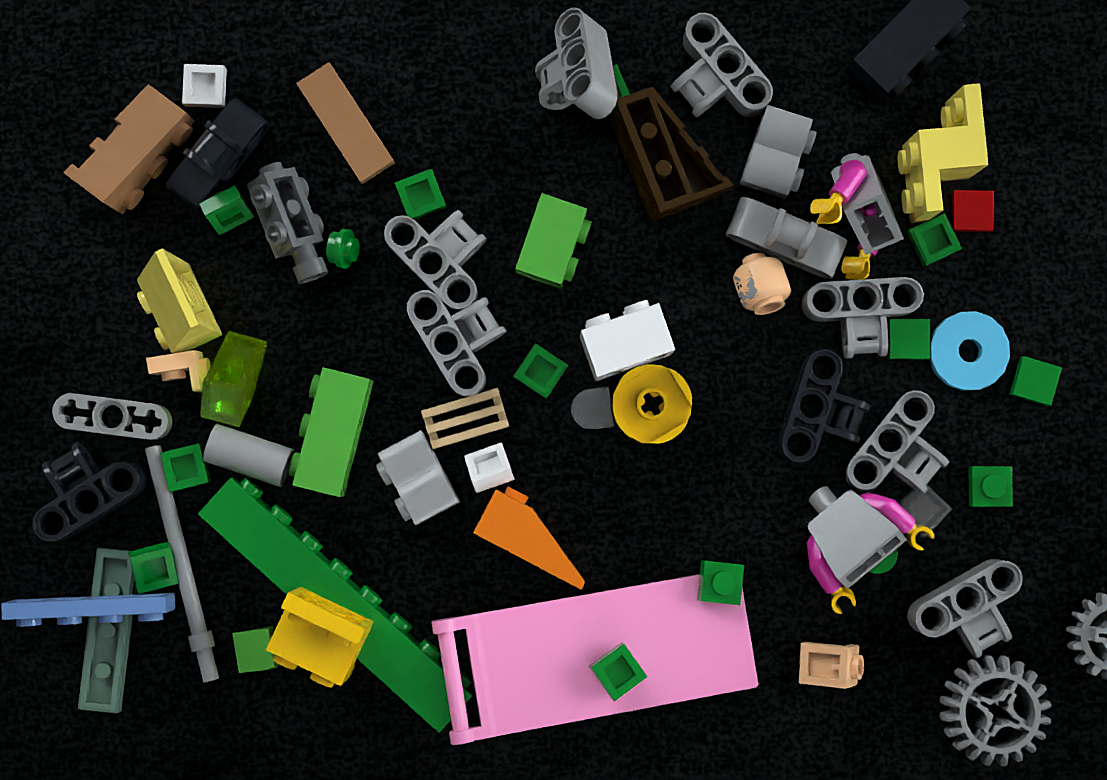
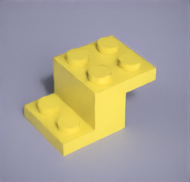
[898,84,988,223]

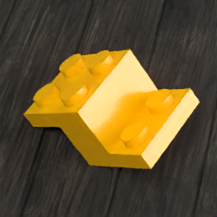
[266,587,374,688]

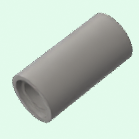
[203,424,294,487]

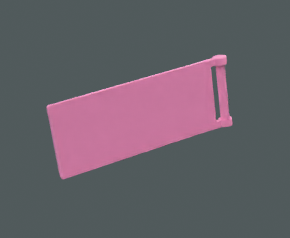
[431,574,758,745]

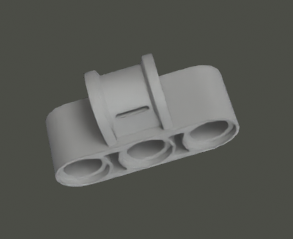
[535,8,617,119]
[670,13,773,118]
[726,197,847,279]
[384,210,487,312]
[801,277,924,359]
[407,290,507,397]
[845,390,949,494]
[907,559,1023,659]

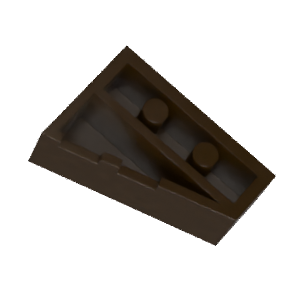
[608,87,734,222]

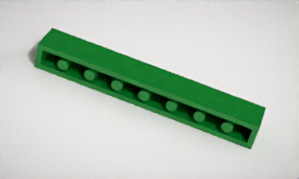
[198,477,474,733]

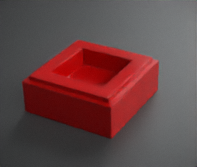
[951,190,994,232]

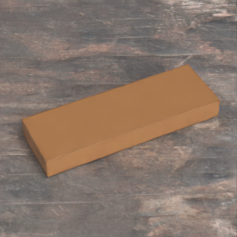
[296,62,395,184]

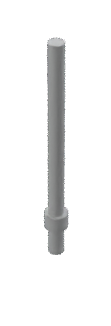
[145,445,219,683]

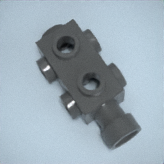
[247,162,329,284]

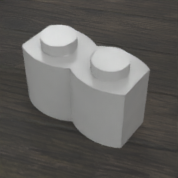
[740,105,817,199]
[376,430,460,525]

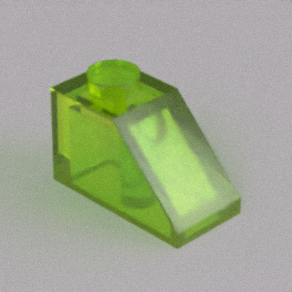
[201,331,267,427]

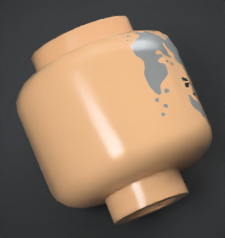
[733,252,791,315]

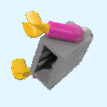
[810,153,904,280]
[807,486,934,614]

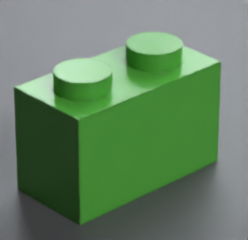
[515,193,592,289]

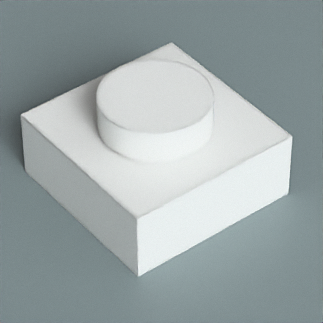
[182,64,227,108]
[464,442,515,493]

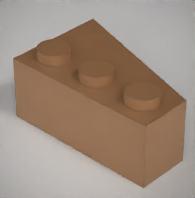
[64,84,194,214]

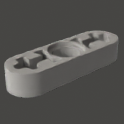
[52,393,172,440]

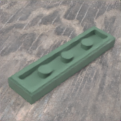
[78,548,136,713]

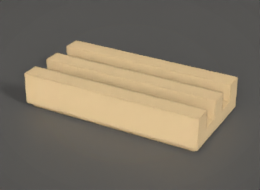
[421,388,509,449]

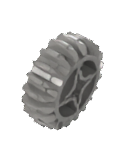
[939,655,1052,766]

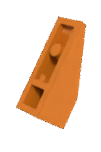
[473,486,585,590]

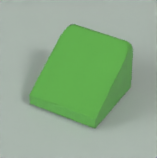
[233,626,279,673]

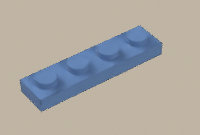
[1,593,175,626]

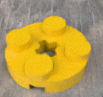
[612,364,692,444]

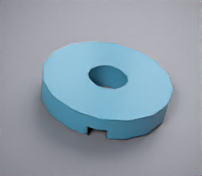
[930,311,1010,391]

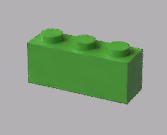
[289,367,374,497]

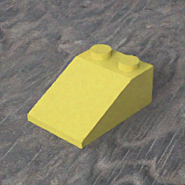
[137,248,223,353]

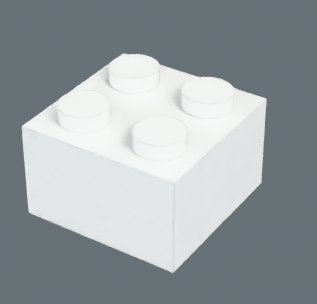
[580,300,675,382]

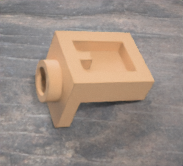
[146,350,212,392]
[799,642,864,689]

